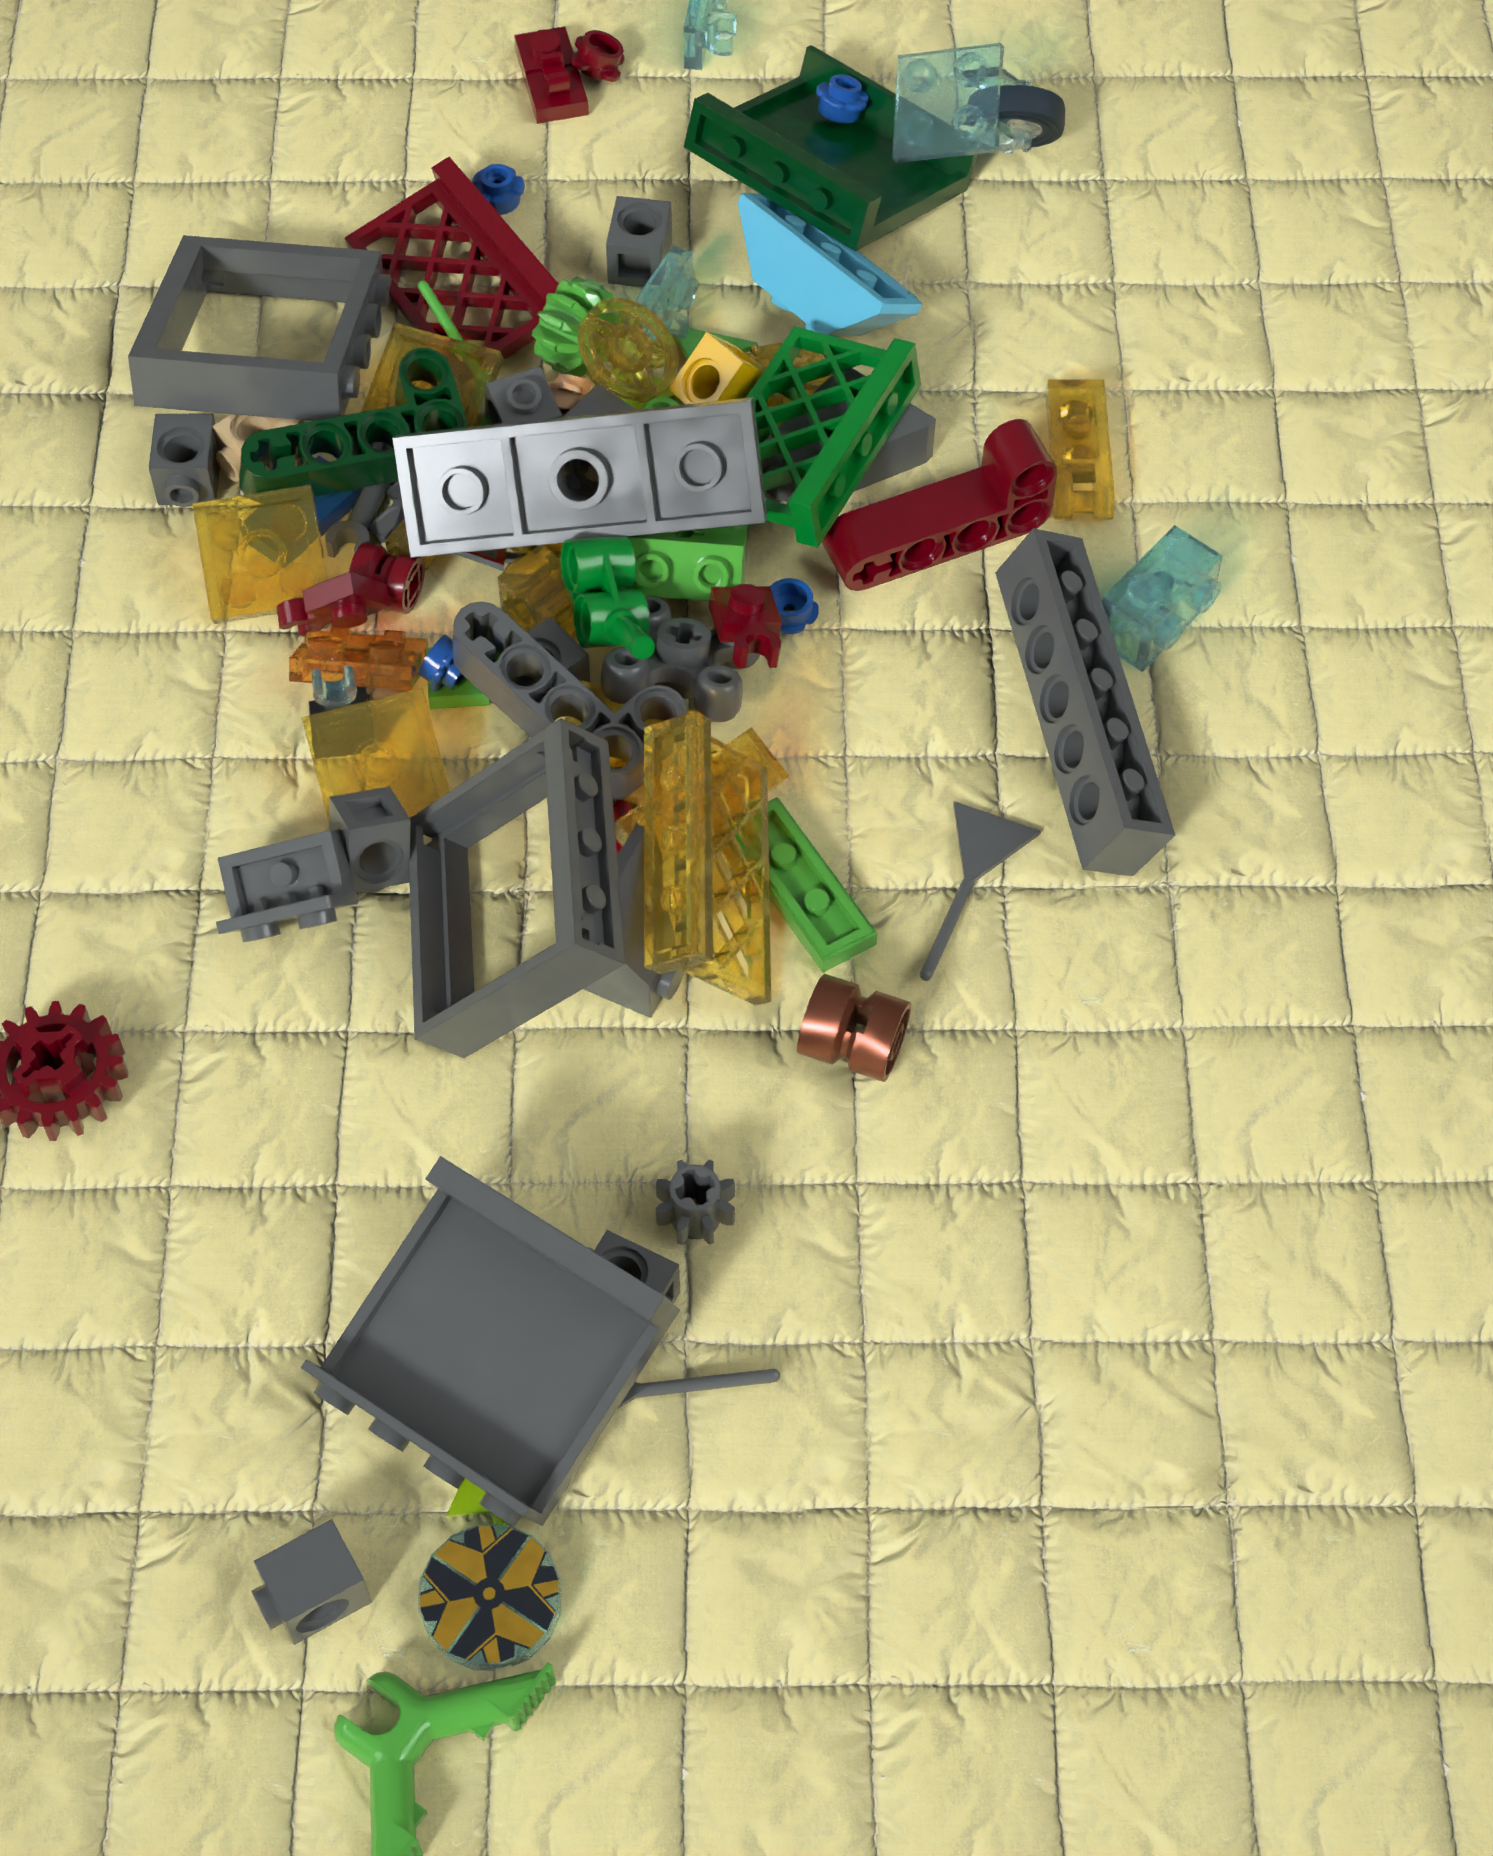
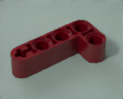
[822,419,1058,591]

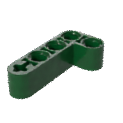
[239,348,467,505]

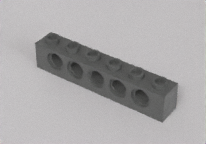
[995,528,1176,876]

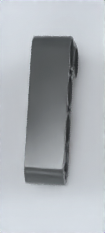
[452,601,687,801]

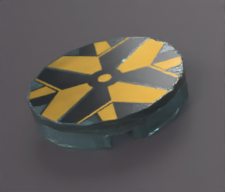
[418,1524,562,1671]

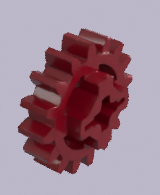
[0,1001,128,1141]

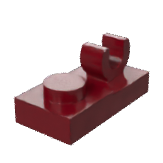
[514,26,589,124]

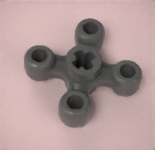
[601,596,760,722]

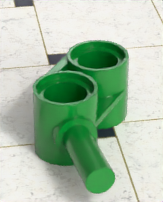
[560,536,655,660]

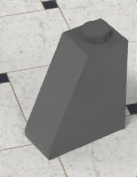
[761,368,936,502]

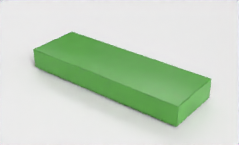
[724,797,877,973]

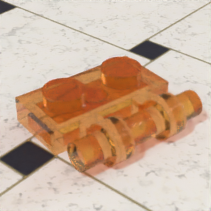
[289,626,428,690]

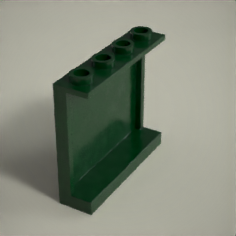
[684,45,981,251]

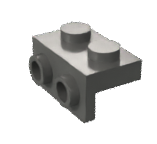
[216,829,358,943]

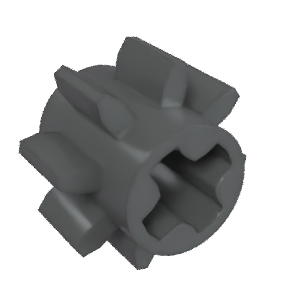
[655,1160,735,1245]

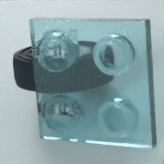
[892,43,1066,163]

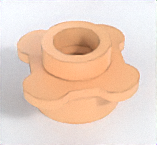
[547,373,591,414]

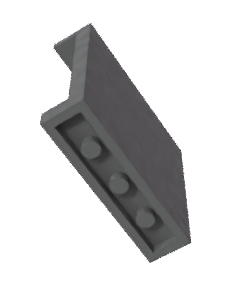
[301,1156,680,1527]

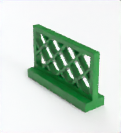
[746,326,921,548]

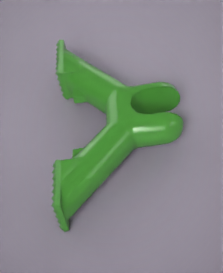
[333,1662,556,1856]

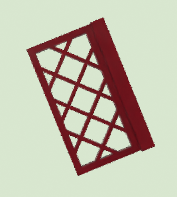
[345,156,559,387]

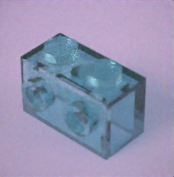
[1102,525,1223,672]

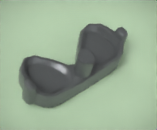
[370,481,406,549]

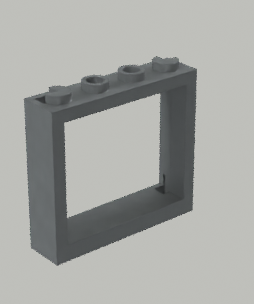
[128,235,392,421]
[409,718,625,1058]

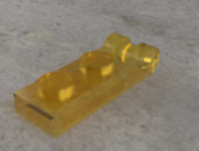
[1045,379,1115,520]

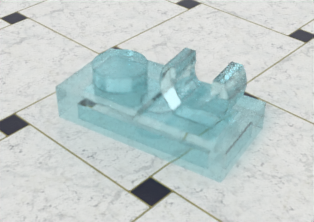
[683,0,737,70]
[621,245,698,366]

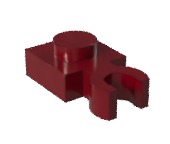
[276,571,390,636]
[708,584,782,668]

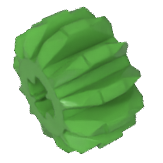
[532,277,623,377]

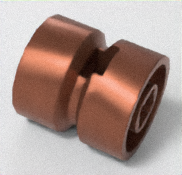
[797,973,912,1082]

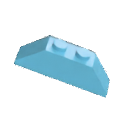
[738,193,922,337]

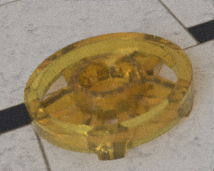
[578,298,679,403]

